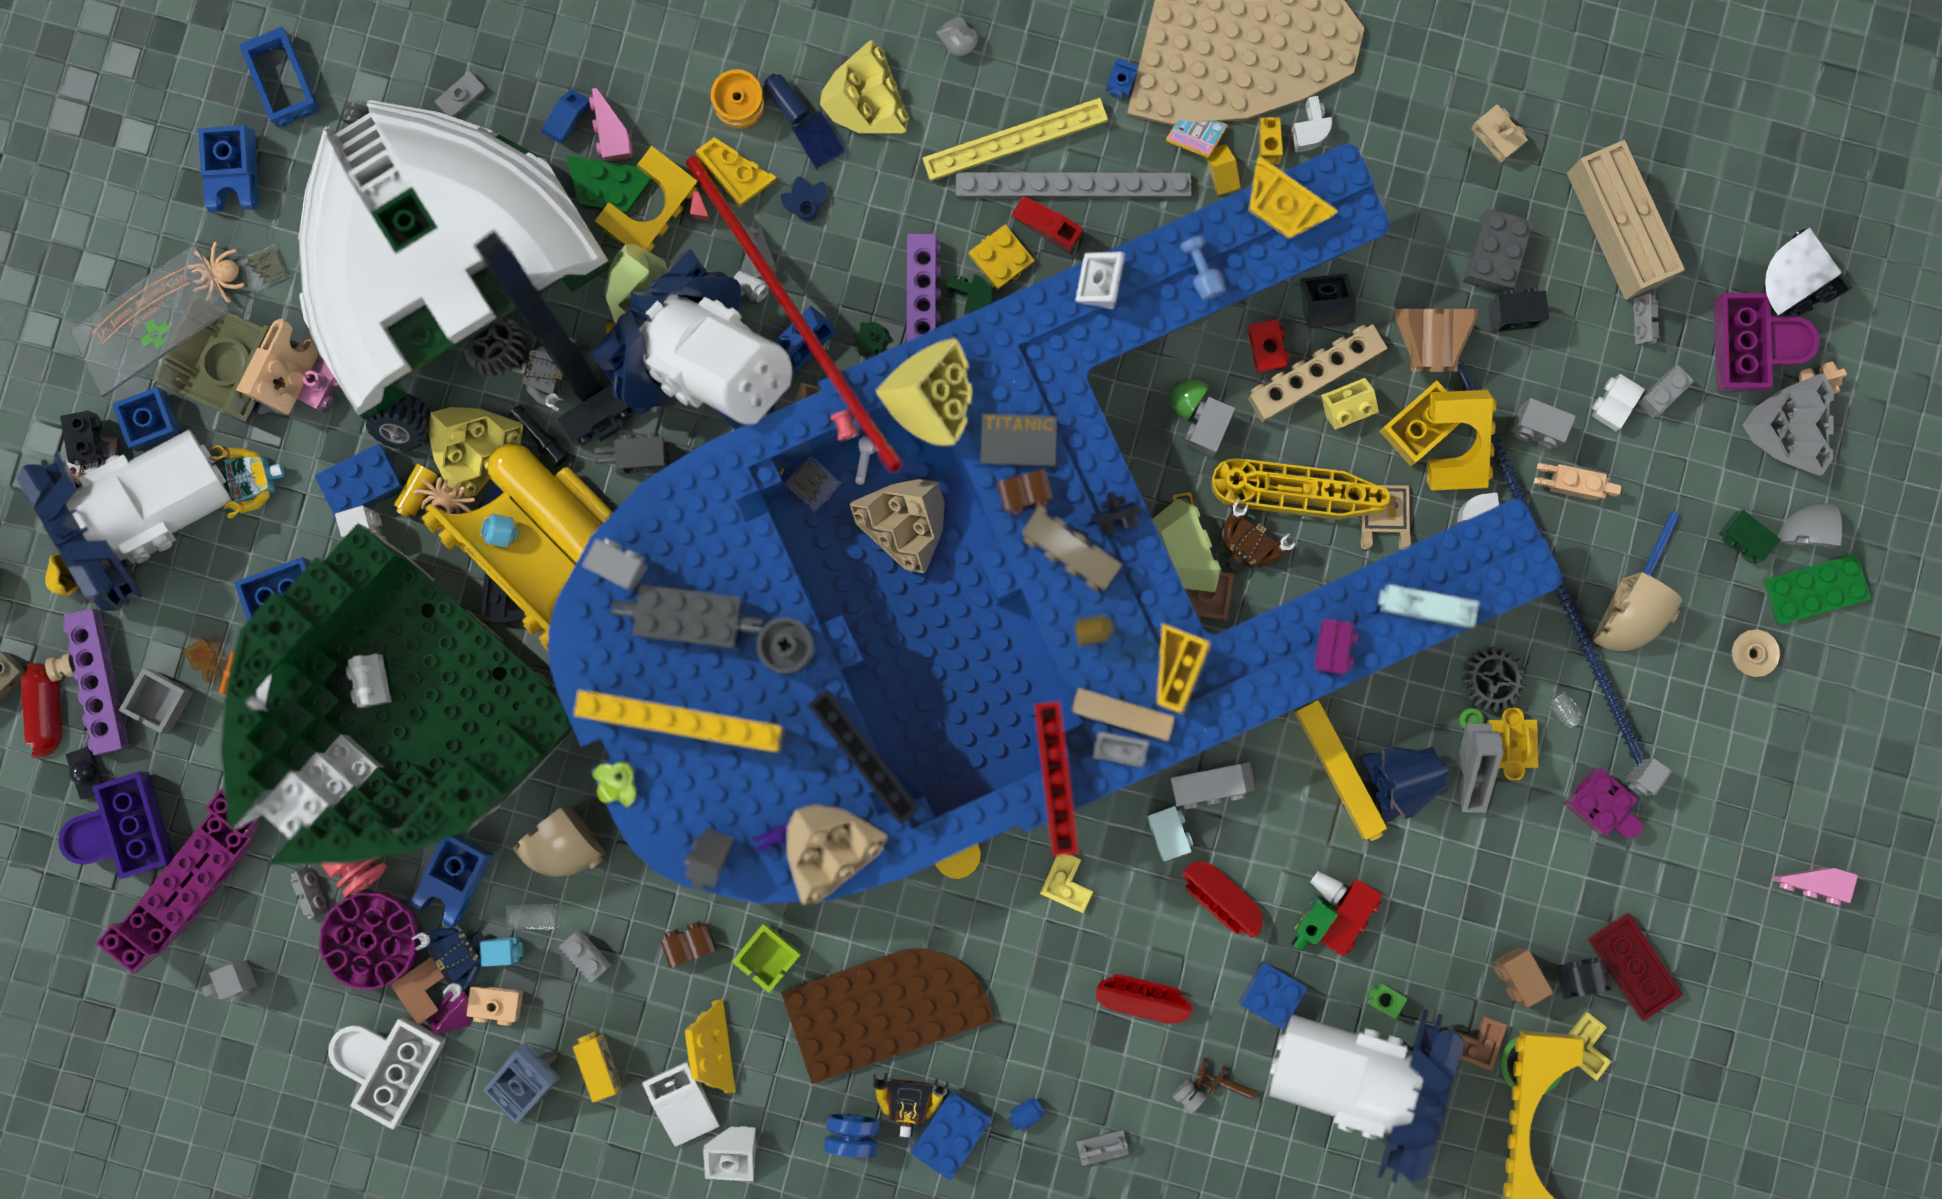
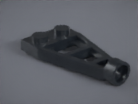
[480,573,526,623]

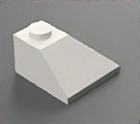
[703,1126,756,1181]

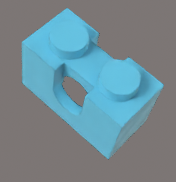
[480,937,524,966]

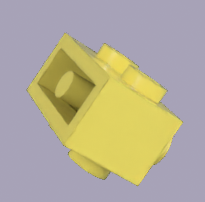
[1321,378,1379,430]

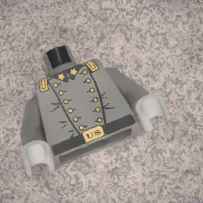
[512,338,577,411]

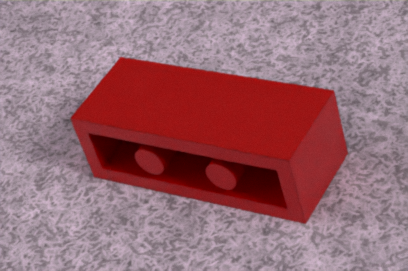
[1319,879,1382,956]

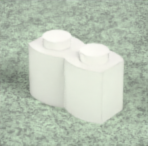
[1592,374,1644,431]

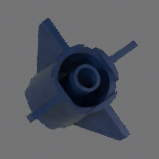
[1360,747,1449,823]

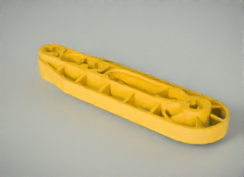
[1211,458,1390,520]

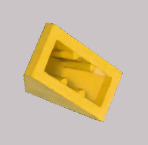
[1205,144,1241,196]

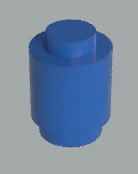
[1008,1097,1045,1132]

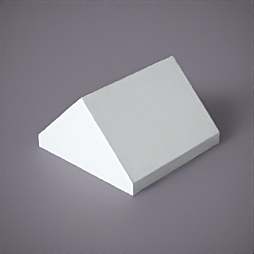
[1076,252,1124,309]

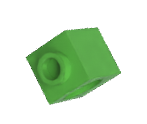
[1366,982,1407,1020]

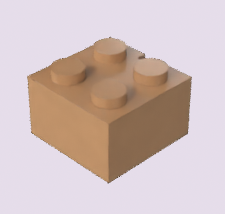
[1493,947,1553,1007]

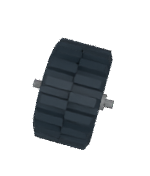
[365,393,431,450]

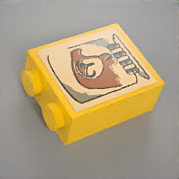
[573,1031,623,1103]

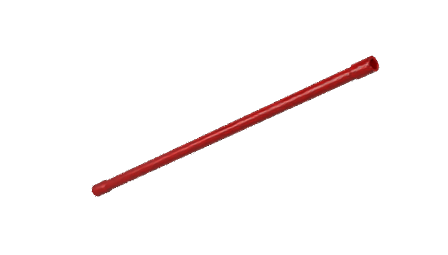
[686,155,903,473]

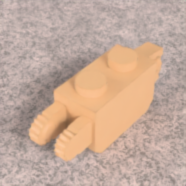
[1534,463,1621,500]

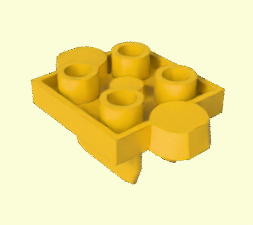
[1487,708,1538,780]

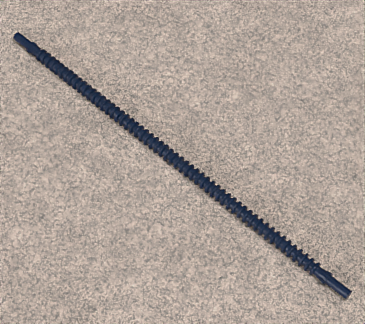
[1456,363,1645,766]

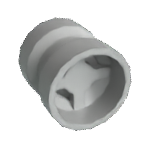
[1172,1079,1206,1114]

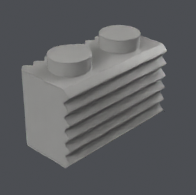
[1638,366,1694,418]
[1625,759,1672,796]
[559,930,612,982]

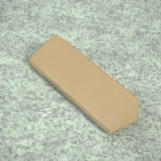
[1071,688,1174,741]

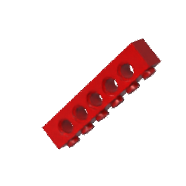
[1034,701,1078,856]

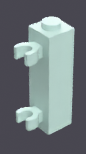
[1378,585,1479,628]

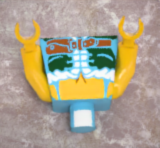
[210,445,285,519]

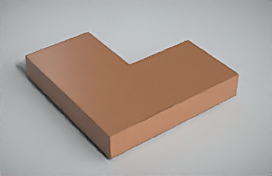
[390,957,444,1025]
[1457,1016,1508,1071]

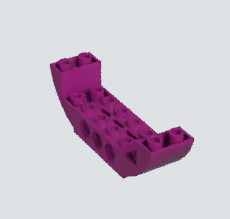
[96,789,260,974]

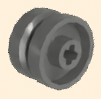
[757,618,814,674]

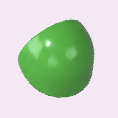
[1169,379,1209,421]

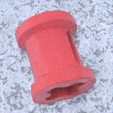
[831,410,859,441]

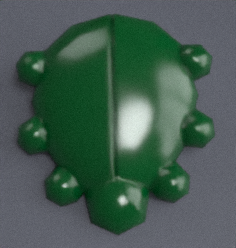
[854,322,889,356]

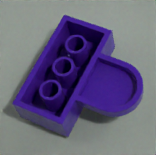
[58,772,174,879]

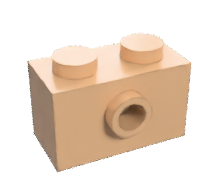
[467,985,523,1026]

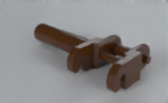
[1194,1057,1256,1100]

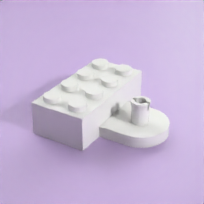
[328,1016,447,1130]

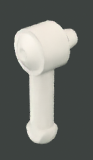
[855,435,877,485]

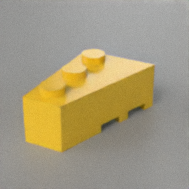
[1157,624,1211,715]

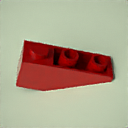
[1011,196,1084,254]

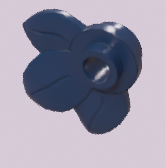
[781,176,827,222]

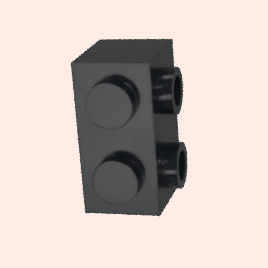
[60,410,106,466]

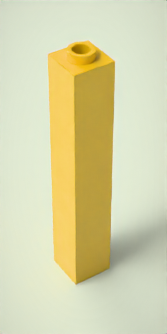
[1294,700,1387,841]

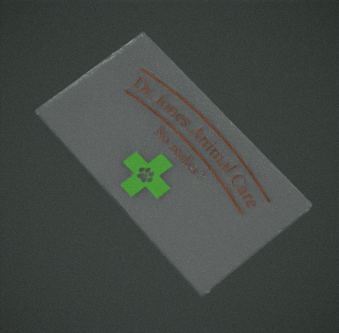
[69,244,230,397]

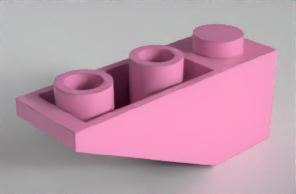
[589,88,633,162]
[1772,867,1858,906]

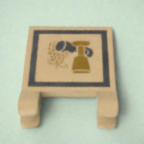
[1361,485,1411,550]

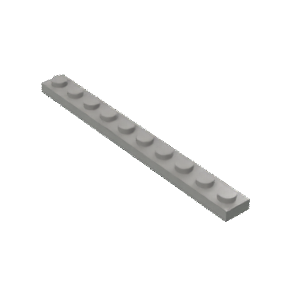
[956,172,1191,198]

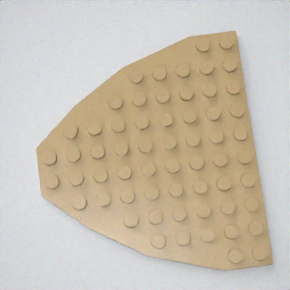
[1127,0,1364,126]

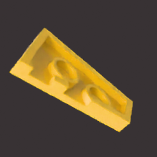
[696,137,777,207]

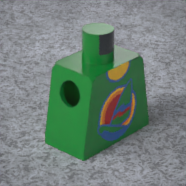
[1291,893,1338,952]

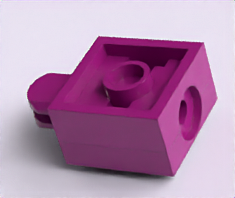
[1563,768,1643,838]

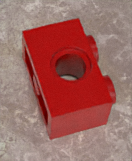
[1247,319,1290,375]

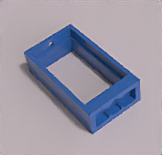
[239,27,320,127]

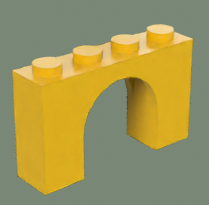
[594,146,697,252]
[1426,390,1496,491]

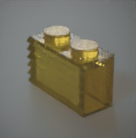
[1073,614,1113,646]

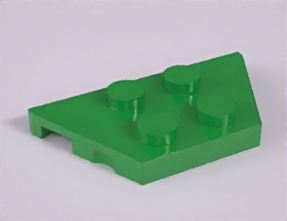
[566,155,651,214]

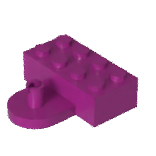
[1714,293,1819,392]

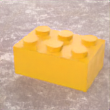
[1379,380,1460,466]

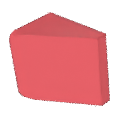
[690,191,710,222]

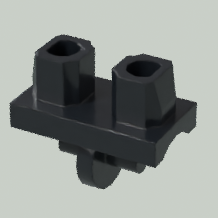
[1090,492,1141,536]

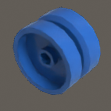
[824,1114,880,1158]

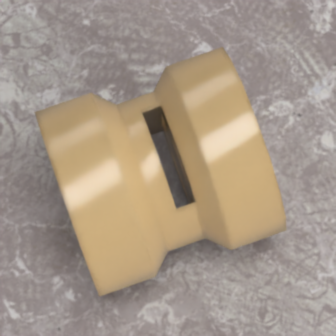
[45,653,75,682]

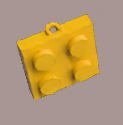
[968,225,1035,291]

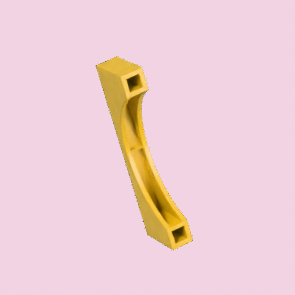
[574,690,785,752]
[1503,1030,1584,1199]

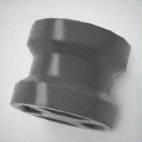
[342,102,370,125]

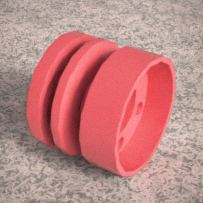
[321,857,388,898]

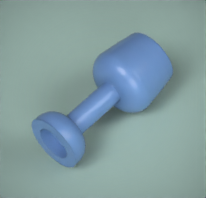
[1180,236,1226,301]

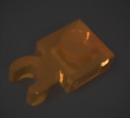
[182,638,223,683]

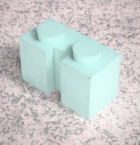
[1146,806,1193,861]

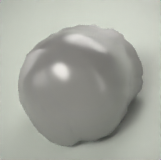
[936,17,978,57]

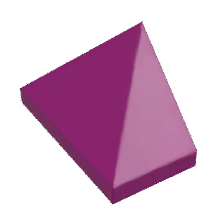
[426,990,470,1034]

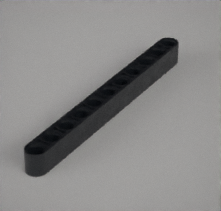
[473,229,603,402]

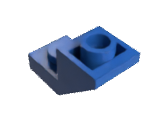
[541,89,590,143]

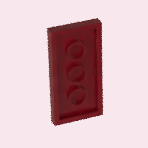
[1587,913,1683,1021]

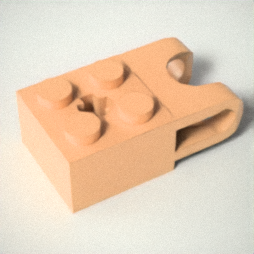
[236,319,319,415]

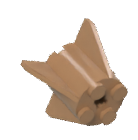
[1395,309,1477,372]

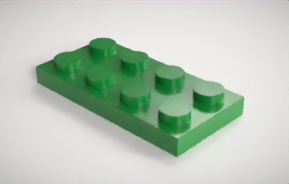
[1763,554,1871,625]

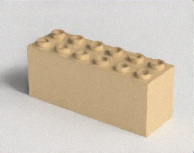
[1567,140,1685,301]

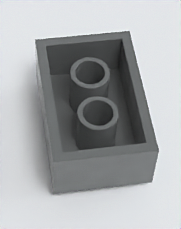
[1463,208,1533,292]

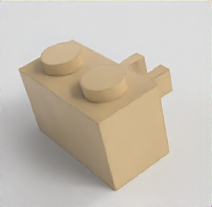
[1471,104,1528,163]

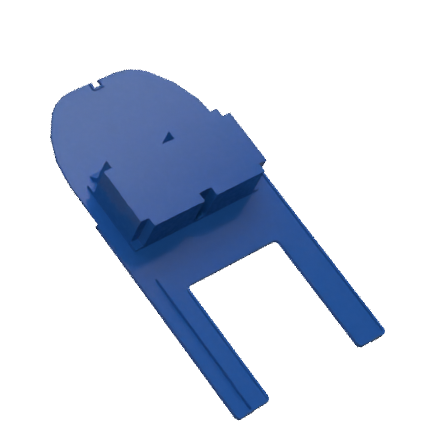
[548,144,1562,903]

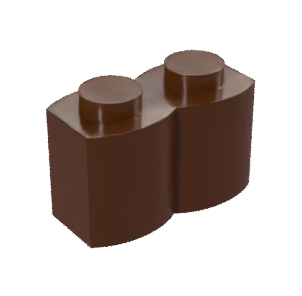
[996,469,1053,516]
[660,921,717,968]

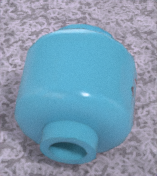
[481,514,519,548]

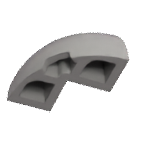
[1778,503,1842,548]

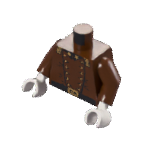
[1223,499,1297,574]

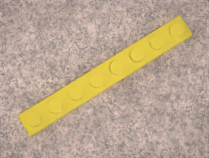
[923,98,1108,182]

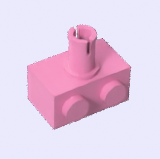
[297,356,340,412]

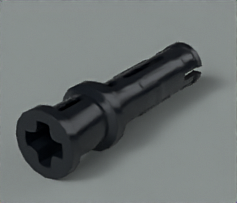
[509,404,570,468]

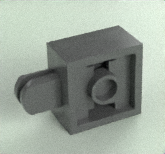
[594,433,670,475]

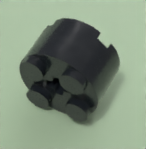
[1556,957,1612,999]

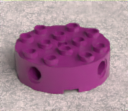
[319,892,422,990]

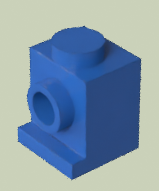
[1106,58,1138,99]

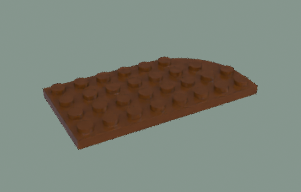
[781,948,995,1084]

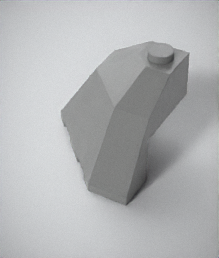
[1743,374,1834,476]

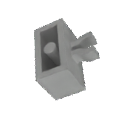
[202,960,257,1002]

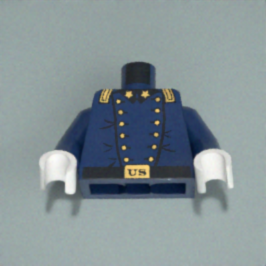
[412,928,486,1001]

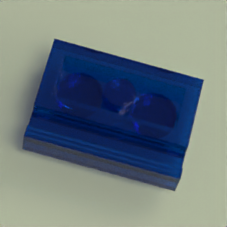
[792,111,845,170]

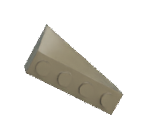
[1022,505,1122,592]

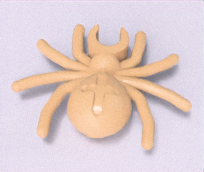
[189,242,245,303]
[413,477,475,514]

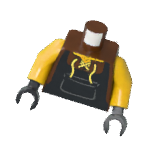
[873,1073,949,1137]

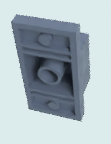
[483,1043,561,1124]

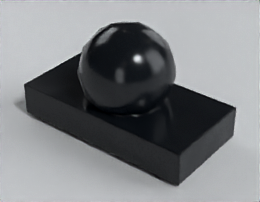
[65,746,103,800]

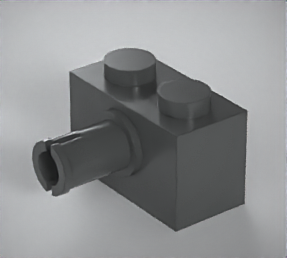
[684,828,734,890]

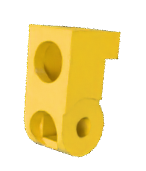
[1258,117,1283,164]

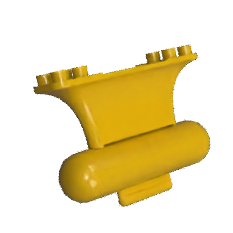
[421,443,613,652]

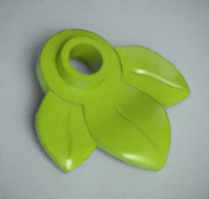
[593,762,636,807]

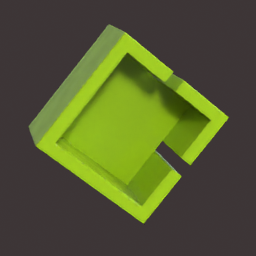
[732,922,802,993]

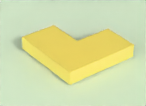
[1040,855,1093,914]
[1569,1011,1612,1081]

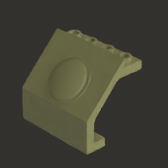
[153,296,270,422]

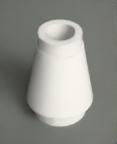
[734,271,769,302]
[1310,871,1347,904]

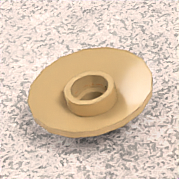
[1731,629,1780,677]

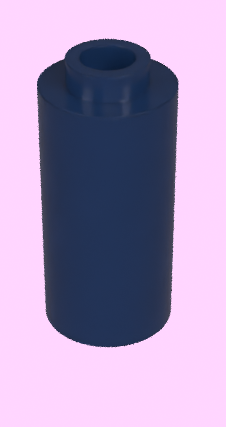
[763,73,810,126]

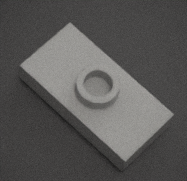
[434,71,486,117]

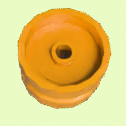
[711,69,765,129]

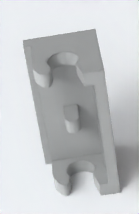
[1093,732,1149,767]

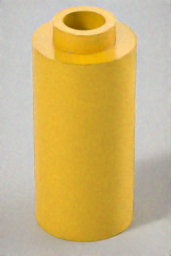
[394,463,438,518]

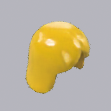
[45,553,79,595]

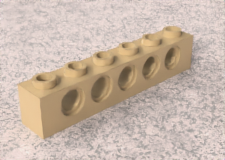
[1248,324,1387,423]

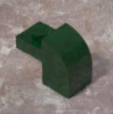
[946,274,992,315]

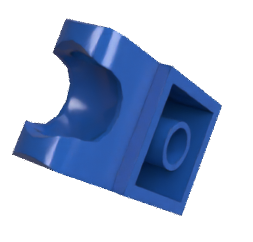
[198,125,259,213]
[411,834,495,928]

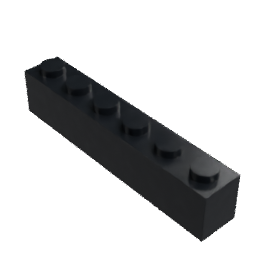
[807,689,921,825]

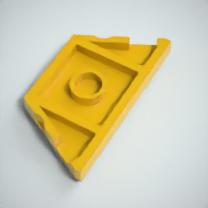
[1249,156,1337,239]
[685,999,736,1093]

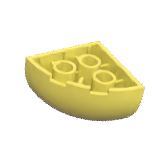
[876,338,972,445]

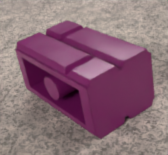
[1314,619,1357,675]

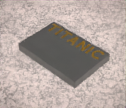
[980,414,1057,467]

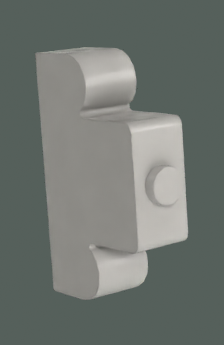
[1459,723,1503,813]

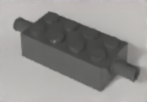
[611,585,764,649]

